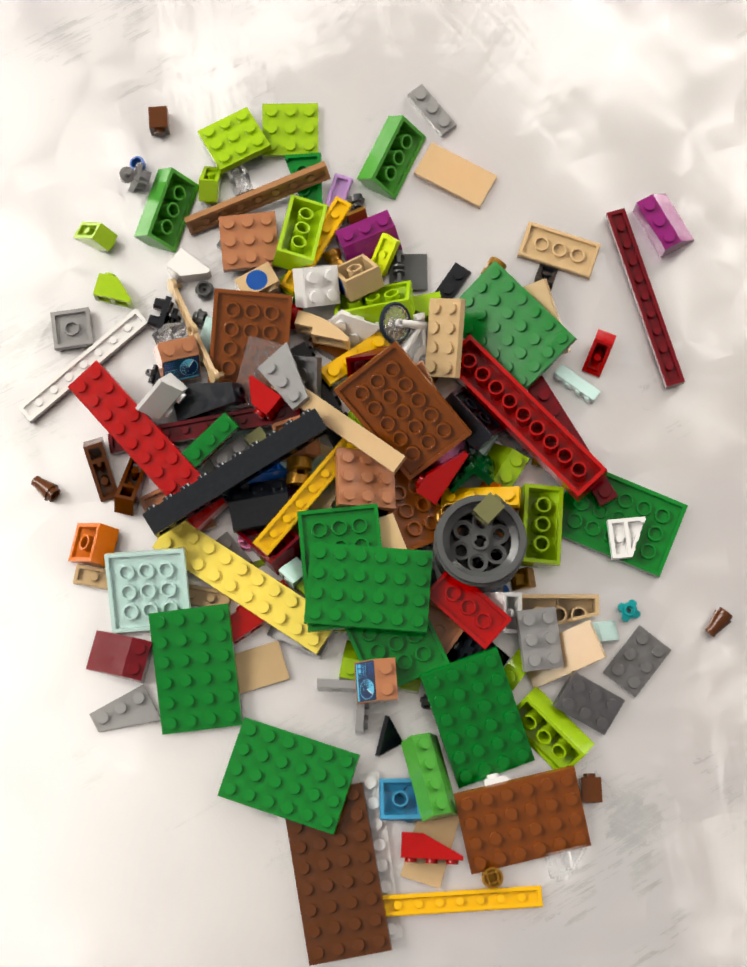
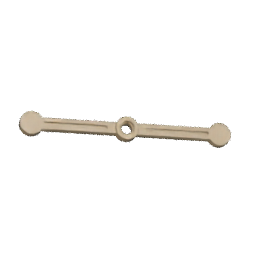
[167,279,224,383]

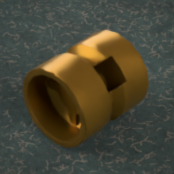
[286,456,312,489]

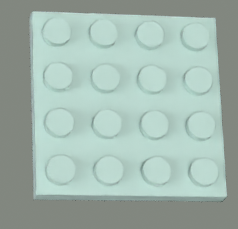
[104,547,191,633]

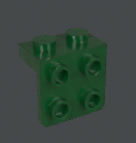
[450,451,495,493]

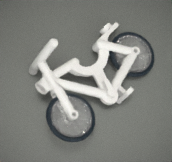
[379,302,433,381]

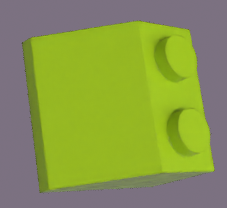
[474,443,530,487]

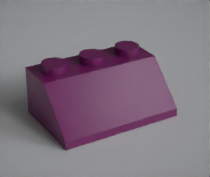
[633,193,694,258]
[335,210,402,261]

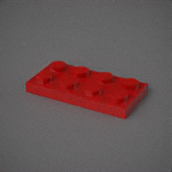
[429,571,512,650]

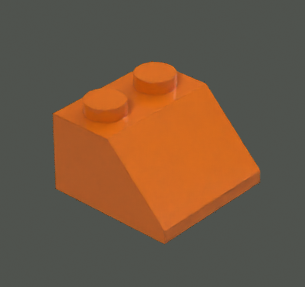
[68,523,119,568]

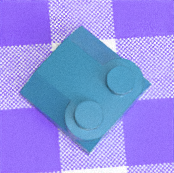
[379,778,421,823]

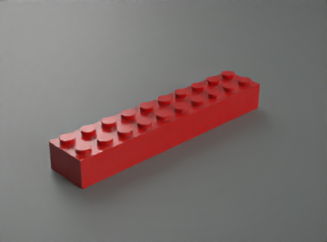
[454,335,607,502]
[68,360,229,531]

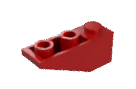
[400,832,463,865]

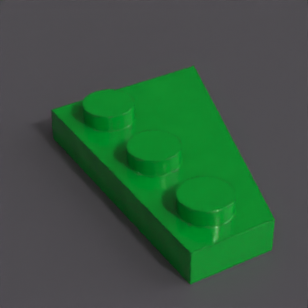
[284,152,323,203]

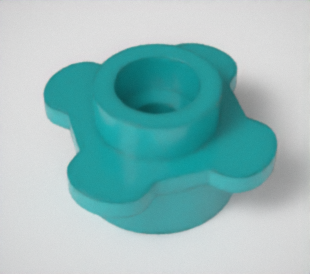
[618,600,640,622]

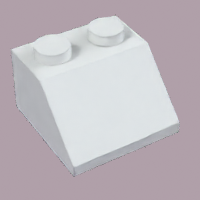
[135,372,188,420]

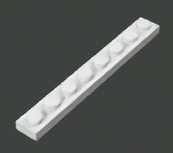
[18,309,148,424]
[359,771,403,940]

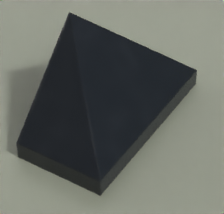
[375,715,402,757]

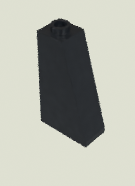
[174,382,246,422]

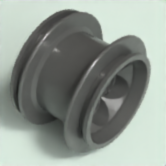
[433,495,527,593]

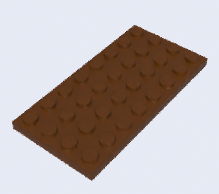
[285,782,392,966]

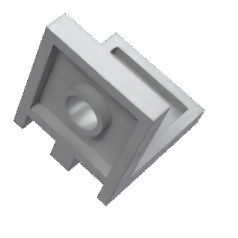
[317,678,369,734]

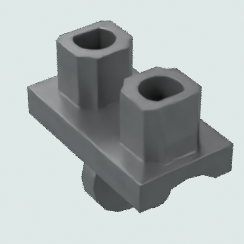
[119,163,152,192]

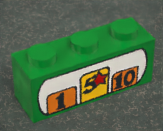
[182,412,241,468]

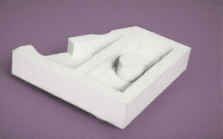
[328,310,380,348]
[606,516,646,560]

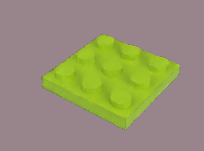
[262,103,318,158]
[197,107,272,174]

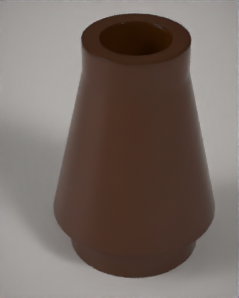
[31,476,61,502]
[705,607,733,637]

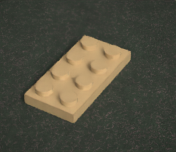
[425,298,466,378]

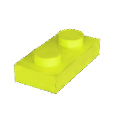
[371,233,401,276]

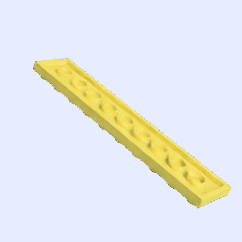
[152,521,334,655]

